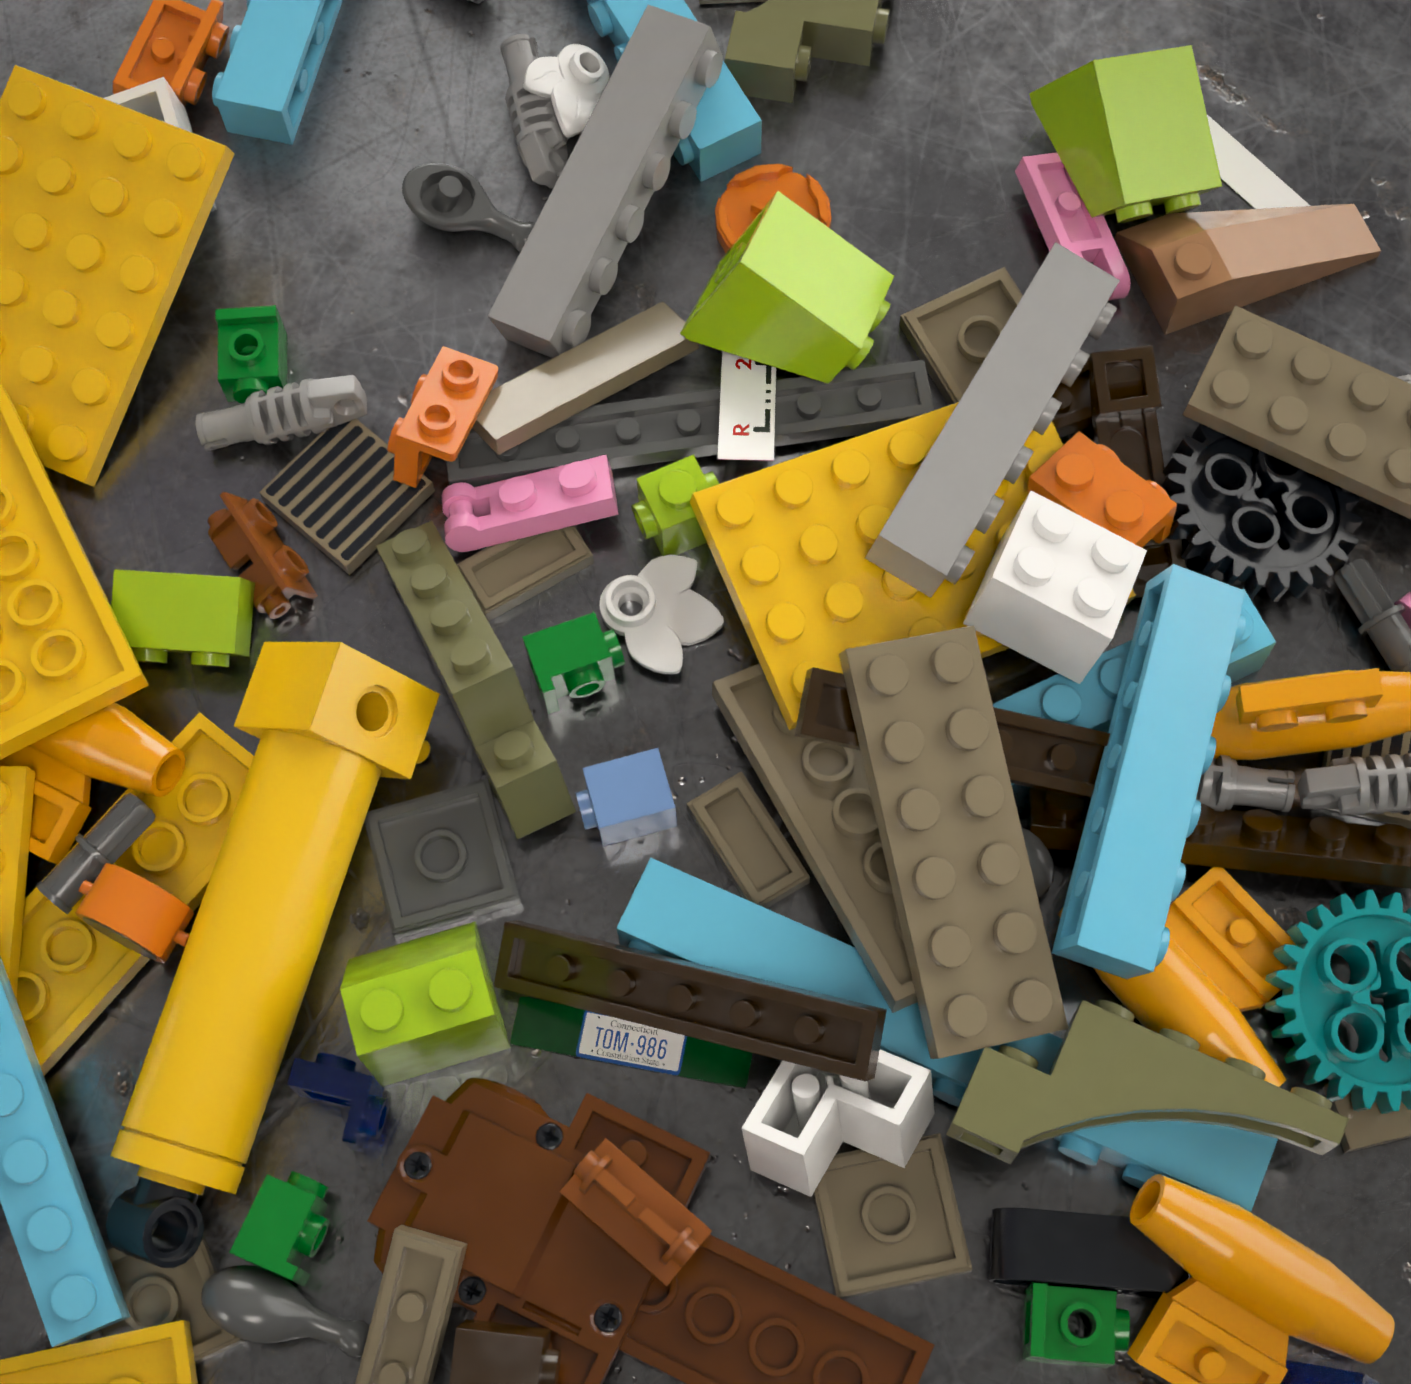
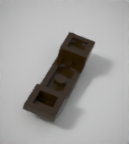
[1089,345,1186,599]

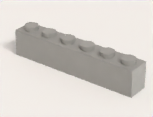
[488,5,723,358]
[865,242,1120,598]

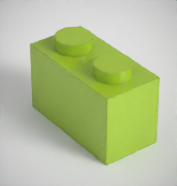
[111,569,255,667]

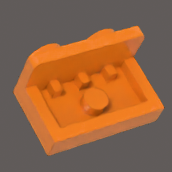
[113,0,229,107]
[387,346,498,488]
[1027,431,1177,548]

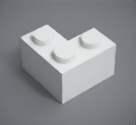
[742,1049,935,1197]

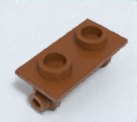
[207,491,318,619]
[559,1138,712,1287]

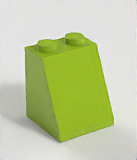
[1029,45,1222,223]
[680,191,894,384]
[340,921,511,1087]

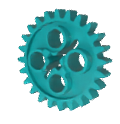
[1265,890,1411,1114]

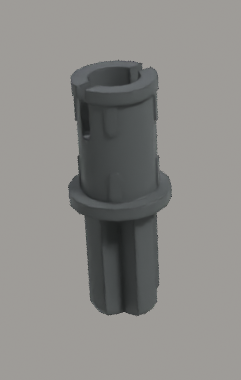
[1334,558,1411,672]
[36,793,155,914]

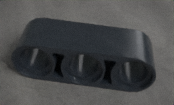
[989,1208,1192,1298]

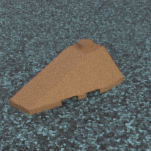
[1114,204,1381,335]

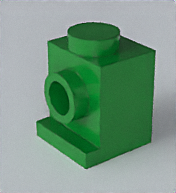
[215,305,287,404]
[522,612,625,714]
[229,1171,330,1287]
[1022,1283,1130,1368]

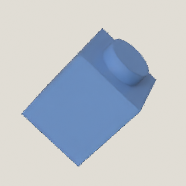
[575,748,677,847]

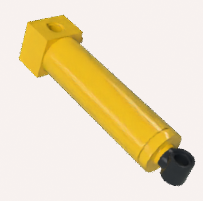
[106,642,440,1268]

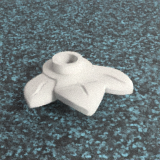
[523,44,610,138]
[599,555,724,674]

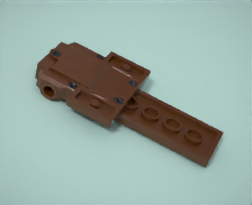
[367,1078,935,1384]

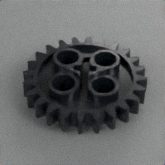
[1161,424,1363,602]

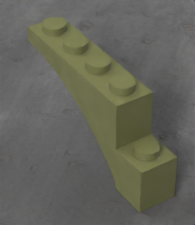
[725,0,890,103]
[376,521,576,839]
[946,999,1349,1164]

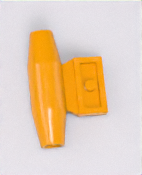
[1211,668,1411,760]
[0,703,186,864]
[1058,867,1296,1087]
[1127,1174,1395,1384]

